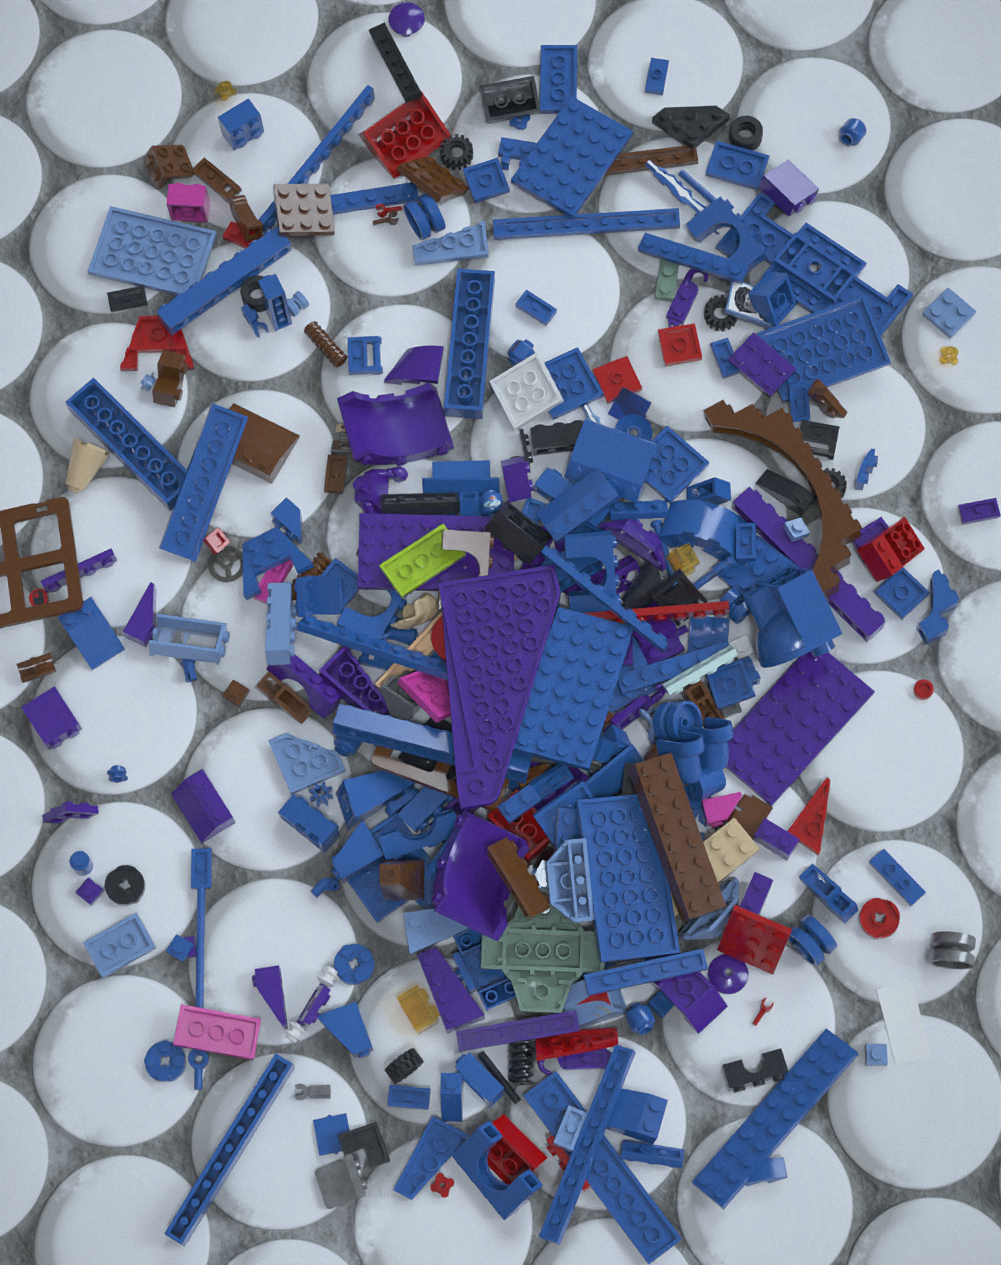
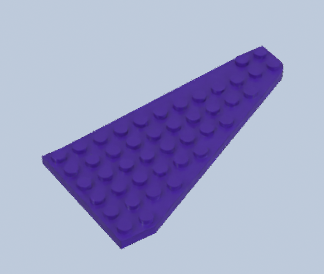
[438,565,561,811]

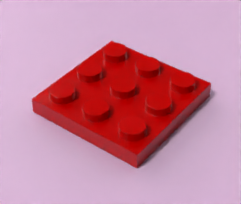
[717,905,792,975]

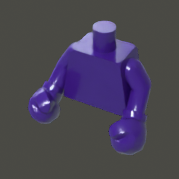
[353,466,408,514]

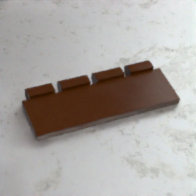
[726,794,773,840]

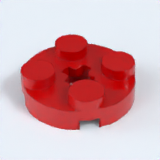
[859,898,900,940]

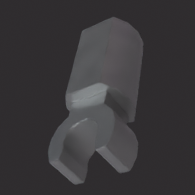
[295,1084,331,1100]

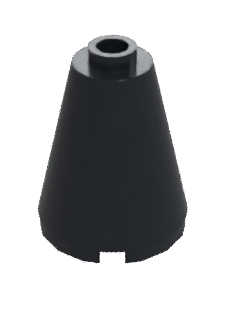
[621,561,673,609]

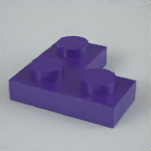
[42,801,99,824]

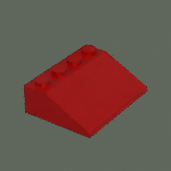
[358,91,451,179]

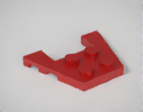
[120,316,194,371]

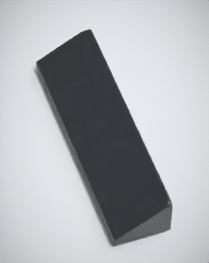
[381,492,460,515]

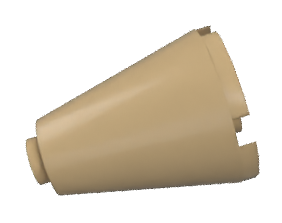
[65,438,110,493]

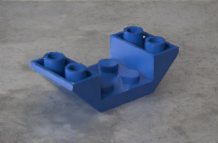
[453,929,516,1011]

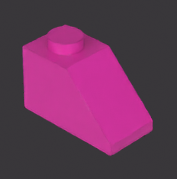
[701,792,742,829]

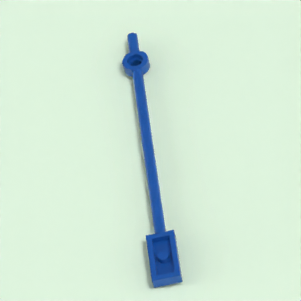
[188,848,212,1090]

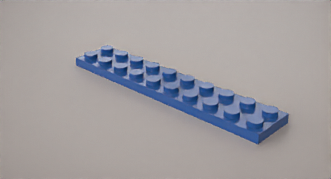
[692,1028,859,1210]
[523,1071,682,1265]

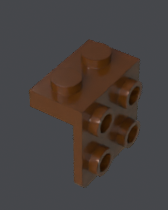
[143,145,194,189]

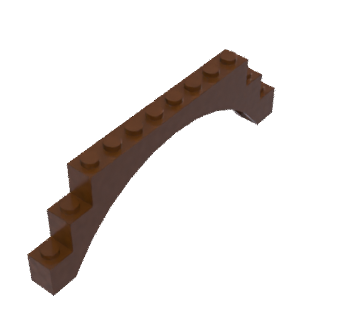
[703,400,862,598]

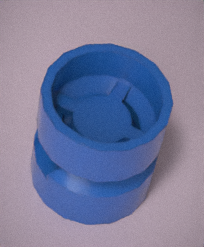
[719,588,751,625]

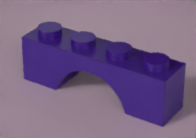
[266,655,343,719]

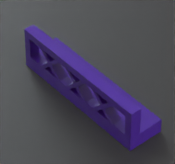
[563,555,641,599]

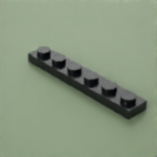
[368,22,423,103]

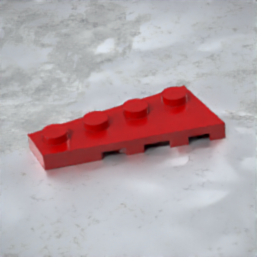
[536,1028,618,1061]

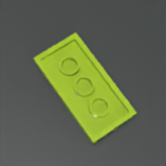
[379,524,466,598]

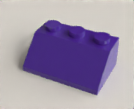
[171,769,236,844]

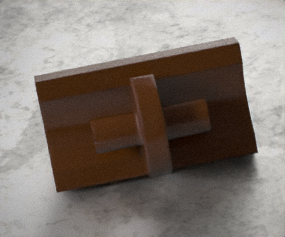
[16,653,57,683]

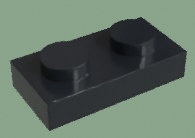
[107,285,148,312]

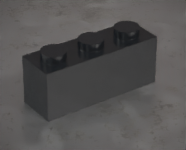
[530,420,584,456]

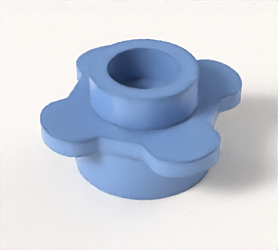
[140,373,157,391]

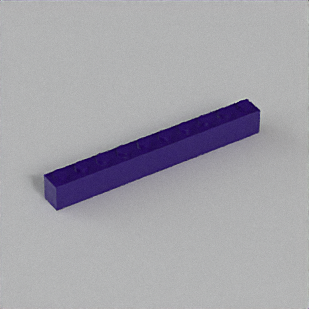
[732,487,886,642]

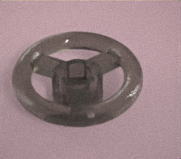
[208,546,243,583]

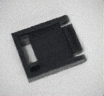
[649,568,708,626]

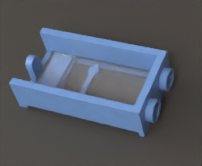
[149,614,230,665]

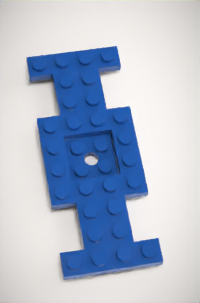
[716,192,913,336]

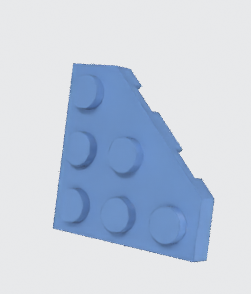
[268,733,346,795]

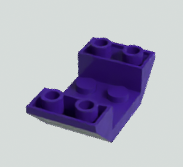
[650,953,728,1034]

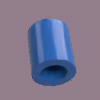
[69,851,93,876]

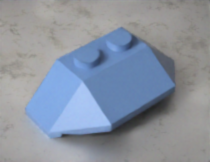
[546,838,594,922]
[677,876,739,940]

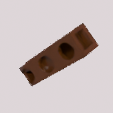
[229,195,263,241]

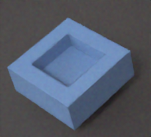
[783,517,810,542]
[865,1044,888,1066]

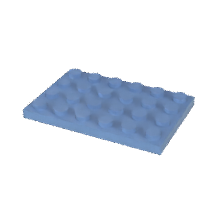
[88,206,217,295]

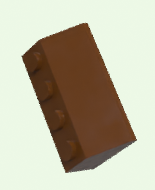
[485,837,550,921]

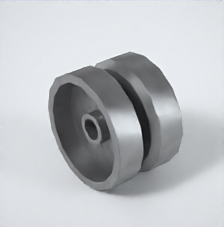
[929,931,976,970]

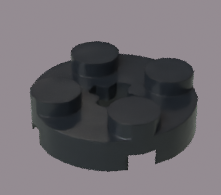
[104,865,146,906]

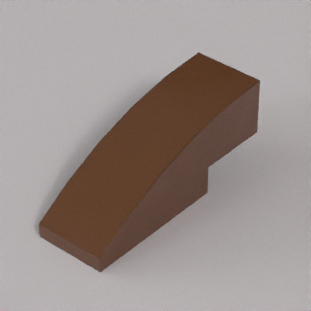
[255,671,314,724]

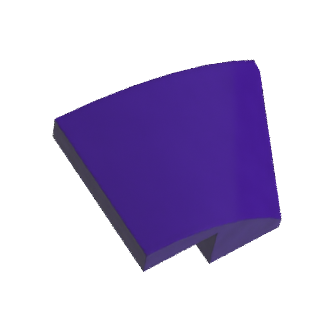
[384,345,444,385]

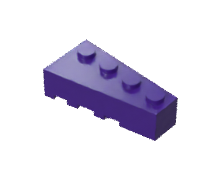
[319,646,390,715]
[417,947,485,1034]

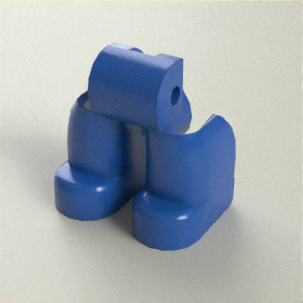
[656,717,734,802]

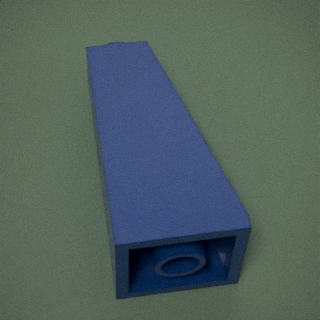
[336,764,416,830]

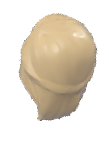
[390,593,438,630]

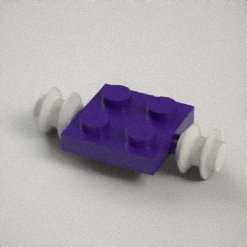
[284,966,339,1043]

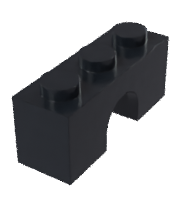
[721,1048,789,1093]

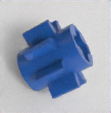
[309,782,334,807]

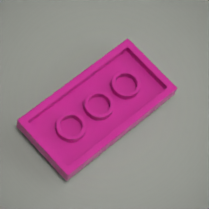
[173,1004,261,1060]

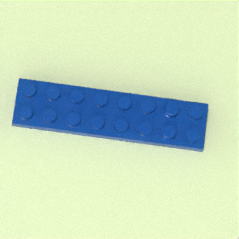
[159,403,248,562]

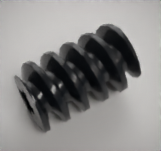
[508,1041,534,1085]

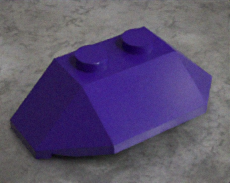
[599,519,666,573]

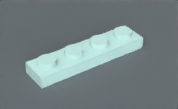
[662,645,738,695]

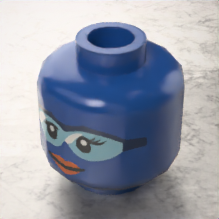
[479,490,503,518]

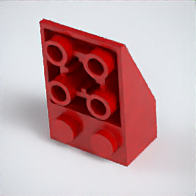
[857,517,925,582]

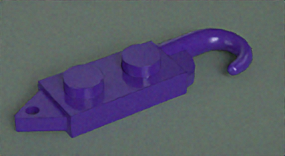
[666,269,708,327]
[603,683,666,733]
[537,1048,612,1075]

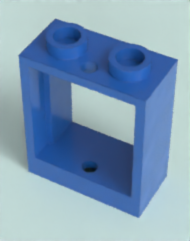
[455,1052,505,1108]

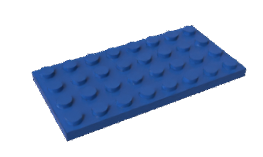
[513,607,634,771]
[576,794,680,963]

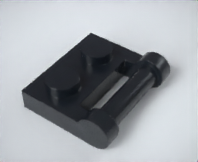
[800,419,840,460]

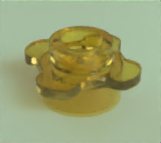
[215,81,237,101]
[939,346,959,365]

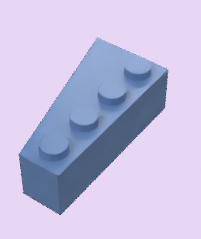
[265,582,298,665]
[403,908,470,956]

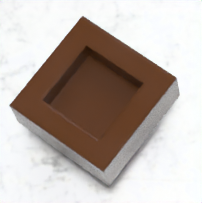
[222,680,250,707]

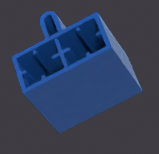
[744,566,843,668]

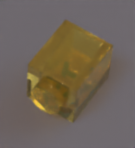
[666,543,700,576]

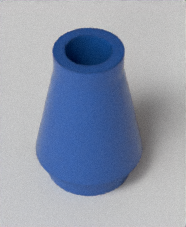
[388,628,418,646]

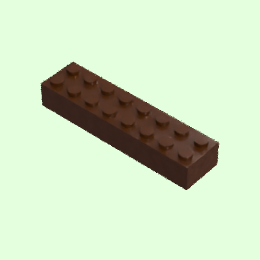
[628,753,726,923]

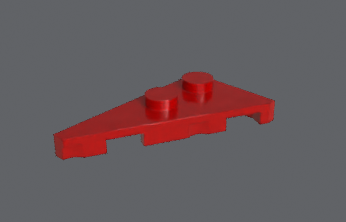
[787,777,831,856]

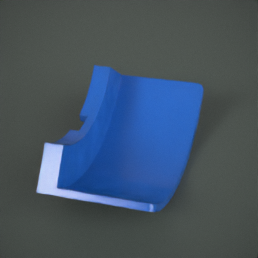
[659,500,747,562]

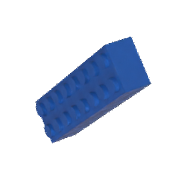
[444,268,495,419]
[65,377,187,511]

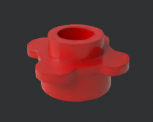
[430,1173,455,1198]

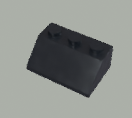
[479,76,541,122]
[485,501,552,565]

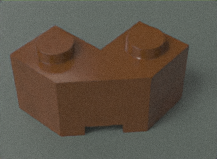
[152,350,188,407]

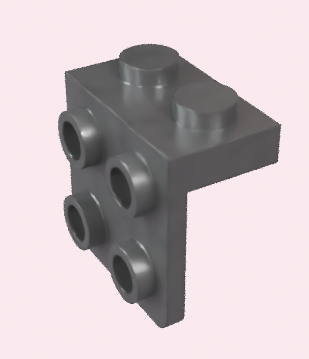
[315,1154,368,1209]

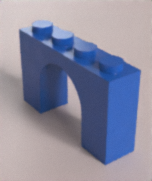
[685,196,768,282]
[564,531,620,613]
[337,590,414,641]
[451,1120,543,1220]

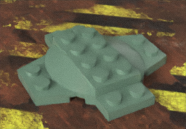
[481,889,604,1013]

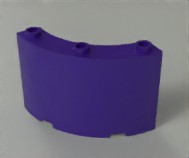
[337,383,454,466]
[431,810,529,941]

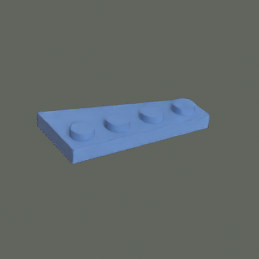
[413,220,489,266]

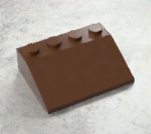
[229,403,300,484]

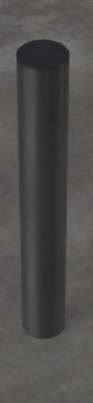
[478,1051,521,1105]

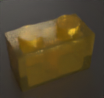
[396,985,440,1035]

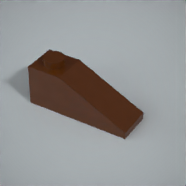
[680,679,724,727]

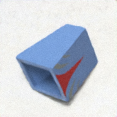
[564,980,628,1029]

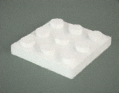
[489,352,564,430]

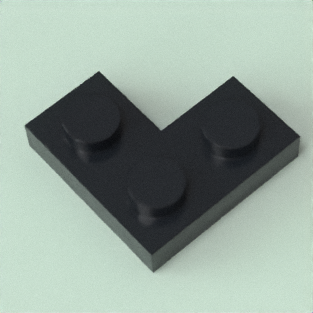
[337,1122,390,1169]

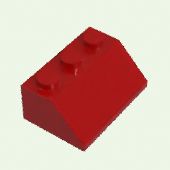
[487,790,550,864]
[487,1114,548,1184]

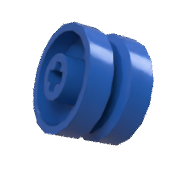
[403,193,446,241]
[653,701,703,742]
[788,914,838,967]

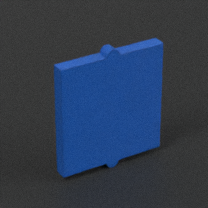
[313,1113,350,1156]

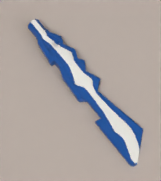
[645,160,720,235]

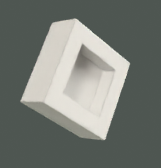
[729,635,755,660]

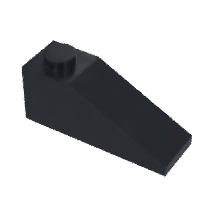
[756,469,815,518]

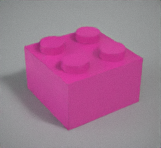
[166,183,210,223]

